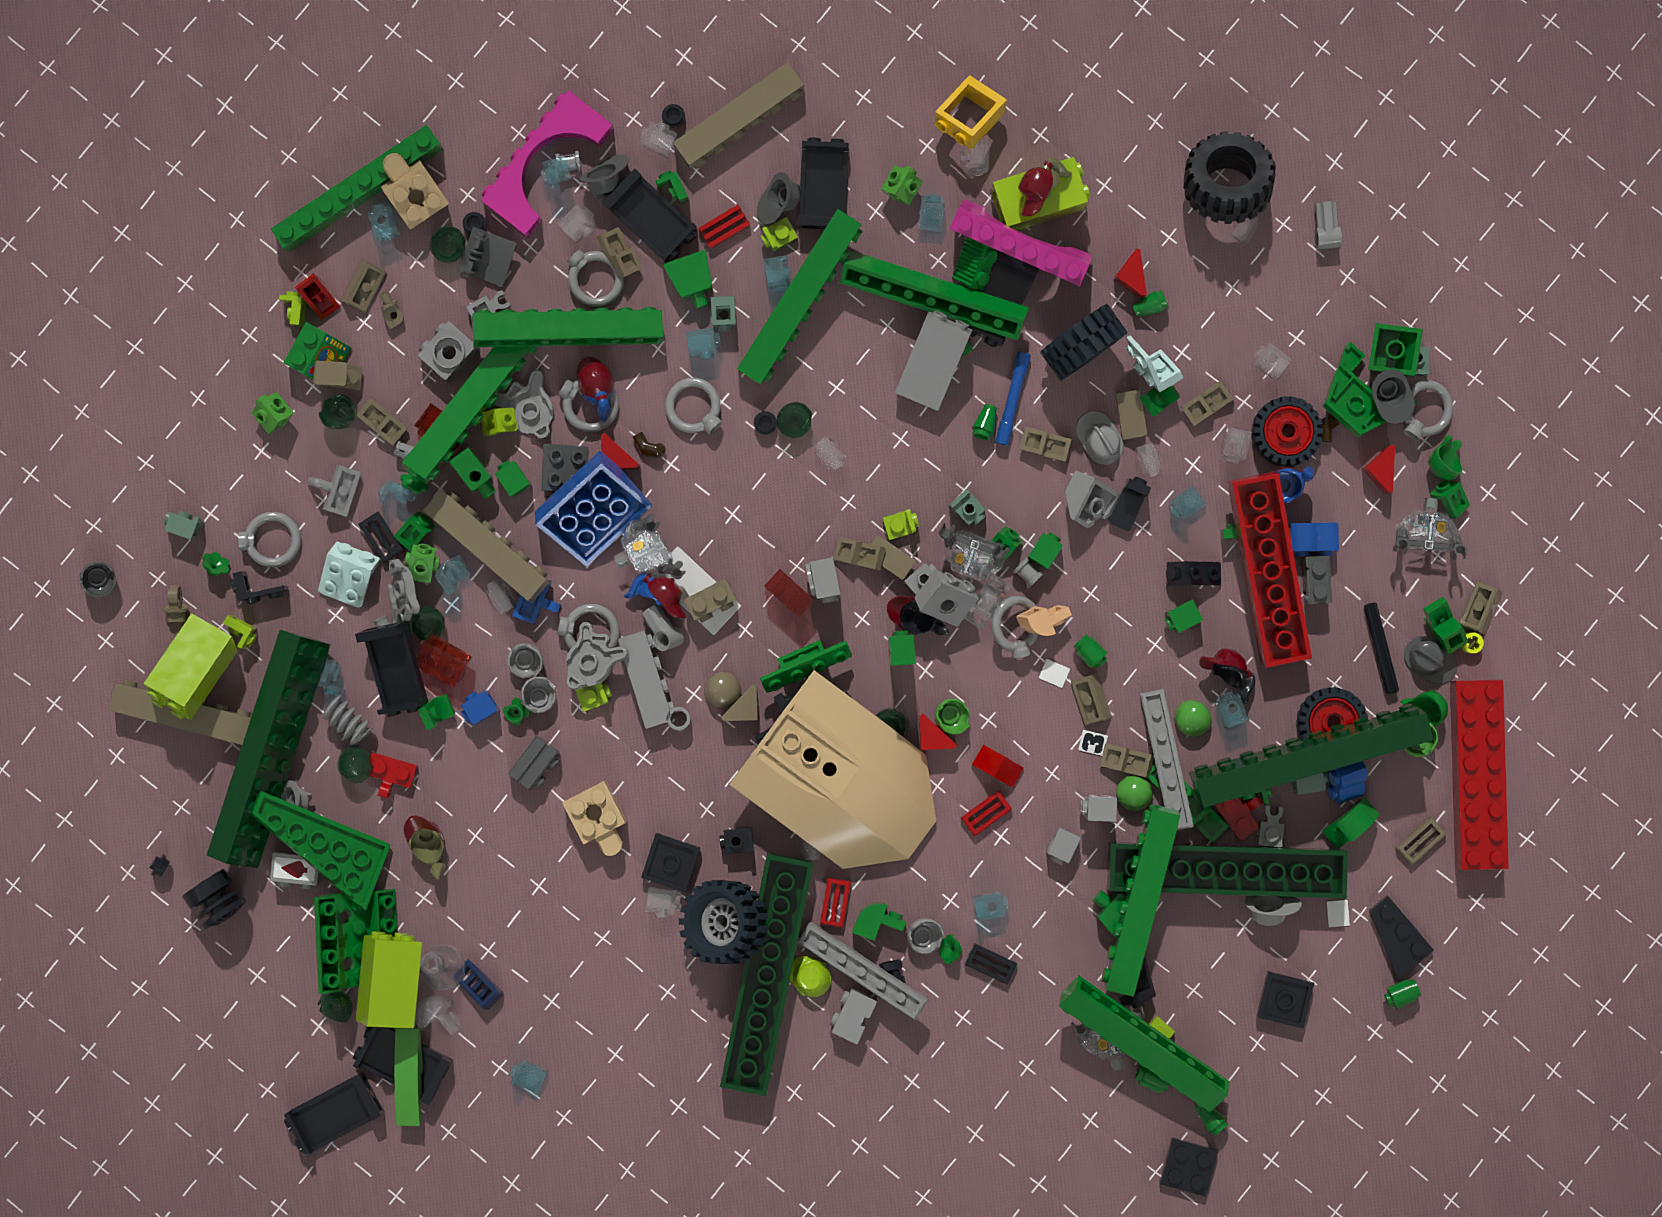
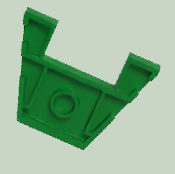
[1323,342,1417,438]

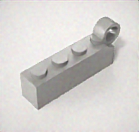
[618,630,691,730]

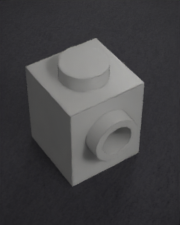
[904,563,937,596]

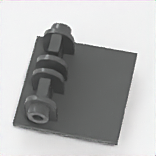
[459,227,517,287]
[541,444,588,492]

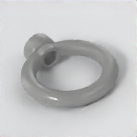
[567,249,624,307]
[665,378,722,435]
[558,380,619,433]
[1403,380,1453,441]
[238,512,301,567]
[991,596,1039,658]
[557,604,620,649]

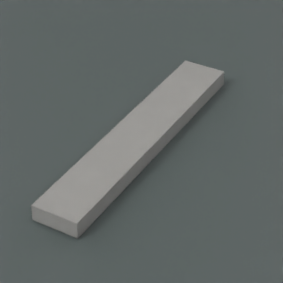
[1141,689,1194,830]
[797,922,929,1020]

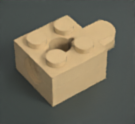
[381,153,449,230]
[562,780,627,856]

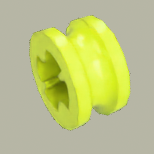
[1461,633,1484,654]

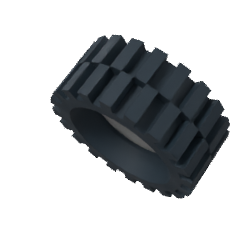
[1040,304,1128,381]
[679,880,768,964]

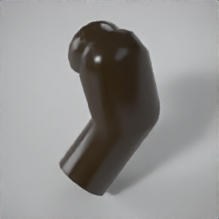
[1321,413,1340,442]
[632,432,666,459]

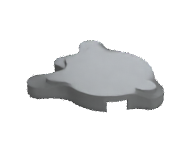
[494,370,554,439]
[387,559,420,623]
[566,622,629,690]

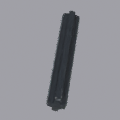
[1364,602,1399,694]

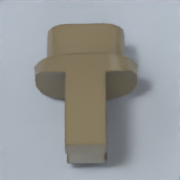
[380,291,403,329]
[163,585,188,622]

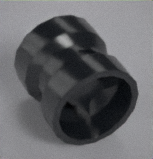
[879,959,906,983]

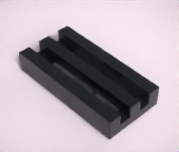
[358,511,404,563]
[965,943,1017,985]

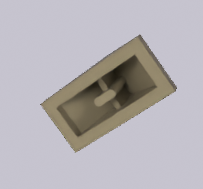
[721,684,758,721]

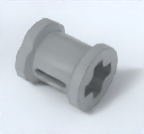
[555,151,582,175]
[1012,557,1043,588]

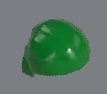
[1428,434,1462,480]
[1400,690,1448,726]

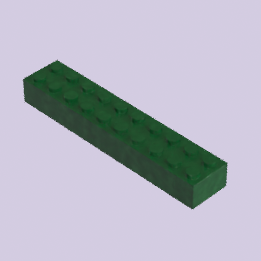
[206,630,331,868]
[1189,704,1434,808]
[1107,842,1348,899]
[720,852,813,1096]

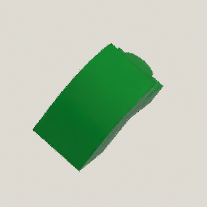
[1423,596,1469,655]
[1322,796,1379,849]
[852,902,906,941]

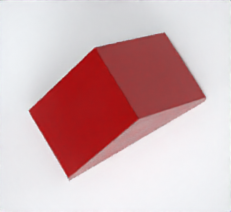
[1114,249,1147,299]
[295,273,340,320]
[601,433,640,470]
[1362,445,1395,494]
[919,713,957,750]
[972,744,1024,788]

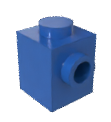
[461,690,500,725]

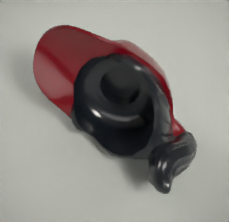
[887,596,949,635]
[1199,648,1256,704]

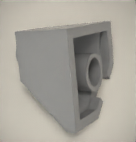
[1065,470,1120,528]

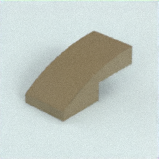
[596,227,642,277]
[1181,380,1234,426]
[356,397,407,446]
[1019,427,1073,463]
[871,535,916,581]
[833,537,886,571]
[1100,743,1154,778]

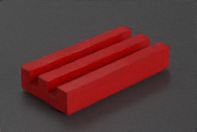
[698,205,750,249]
[960,790,1012,837]
[820,877,851,928]

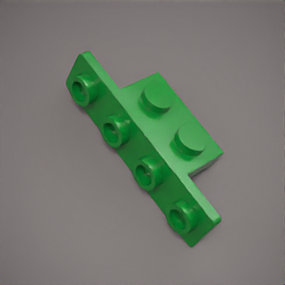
[760,640,852,693]

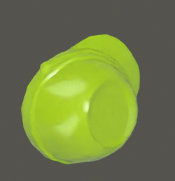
[790,956,832,997]

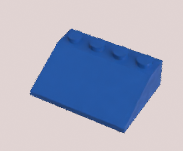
[535,451,652,567]

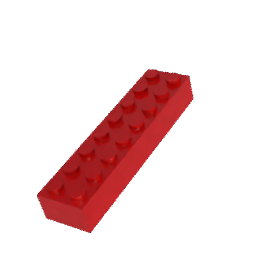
[1227,472,1312,668]
[1450,680,1509,870]

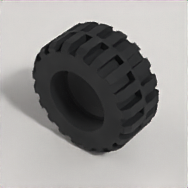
[1183,131,1276,224]

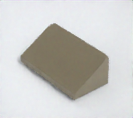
[341,260,386,313]
[1116,390,1147,440]
[1460,582,1502,635]
[1071,673,1112,726]

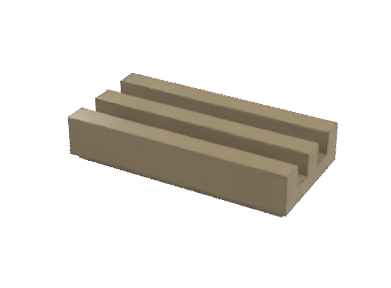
[1395,816,1447,865]

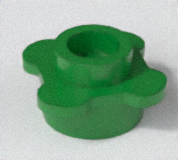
[503,698,530,726]

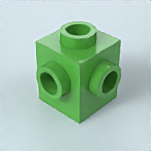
[881,165,923,206]
[251,392,294,434]
[405,544,440,583]

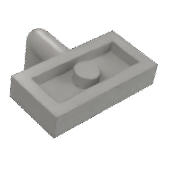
[307,465,361,517]

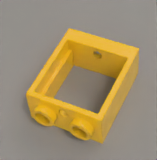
[934,75,1007,150]

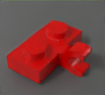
[365,752,418,799]
[1215,795,1263,841]

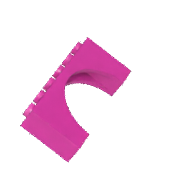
[481,90,614,238]
[950,199,1092,286]

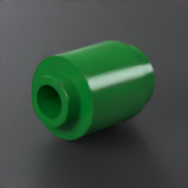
[1073,634,1108,669]
[1384,979,1422,1010]
[1134,1065,1170,1094]

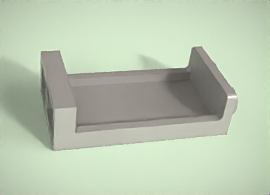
[895,311,972,411]

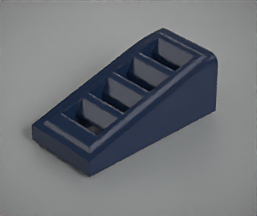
[452,959,504,1010]

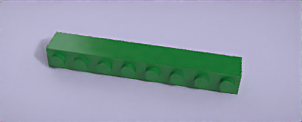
[271,124,443,252]
[737,209,863,384]
[839,250,1029,341]
[472,307,663,348]
[402,346,539,485]
[1101,804,1181,997]
[1059,975,1229,1112]

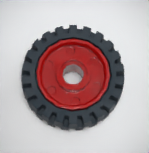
[1251,396,1323,466]
[1296,687,1368,739]

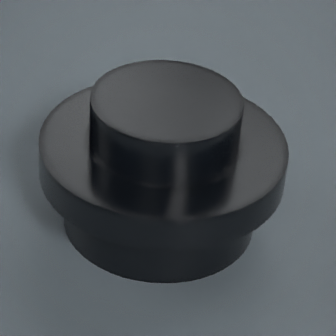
[662,104,685,128]
[463,212,486,234]
[754,411,777,435]
[149,854,170,877]

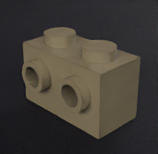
[684,578,737,623]

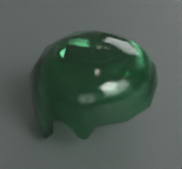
[430,226,466,263]
[319,394,357,430]
[777,401,812,439]
[409,606,445,641]
[876,707,909,737]
[337,745,373,783]
[318,991,354,1023]

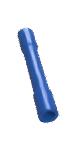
[995,352,1031,446]

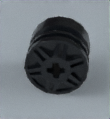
[182,869,247,930]

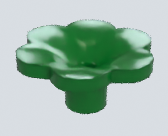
[400,473,429,493]
[202,552,229,576]
[939,934,962,964]

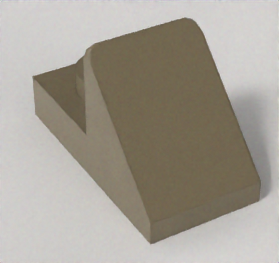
[313,361,362,390]

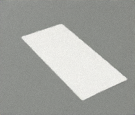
[651,547,741,635]

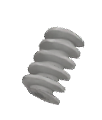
[323,694,375,746]

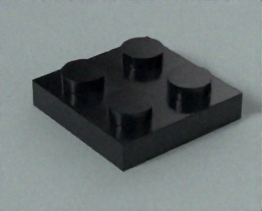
[641,832,701,892]
[1256,971,1314,1029]
[1159,1137,1218,1197]

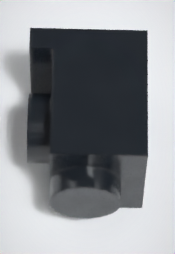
[719,827,754,854]

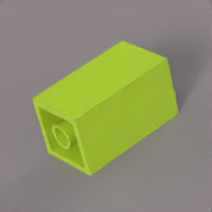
[990,157,1090,231]
[144,613,238,720]
[356,931,422,1028]

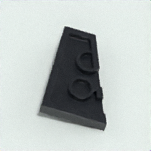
[1369,895,1434,980]

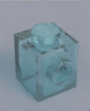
[685,327,722,360]

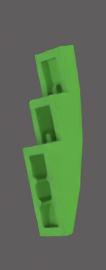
[394,1027,423,1126]

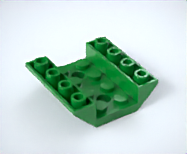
[314,889,397,994]

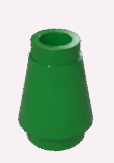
[1132,290,1169,318]
[972,404,997,440]
[1195,1106,1229,1136]

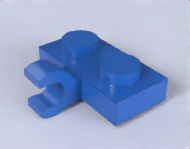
[512,580,561,625]

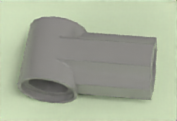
[1315,201,1342,249]
[642,604,684,651]

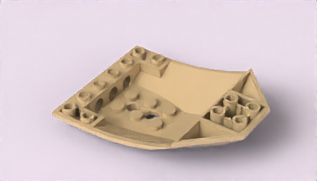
[729,671,936,869]

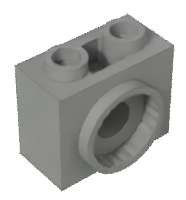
[417,321,480,383]
[805,557,840,604]
[914,569,979,627]

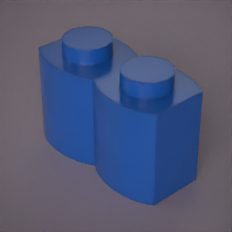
[1289,522,1339,557]
[1327,761,1367,805]

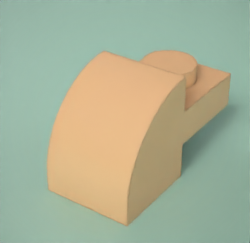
[1016,605,1072,636]

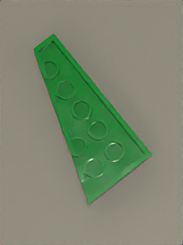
[251,791,391,911]

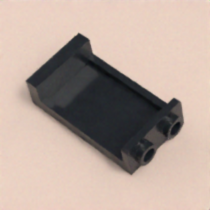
[798,137,849,230]
[603,168,697,263]
[968,250,1039,348]
[355,621,429,717]
[352,1027,453,1105]
[284,1071,385,1156]

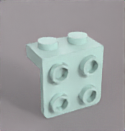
[1126,335,1184,392]
[318,542,380,608]

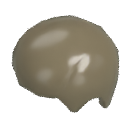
[704,671,741,708]

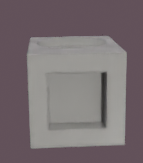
[1046,827,1081,865]

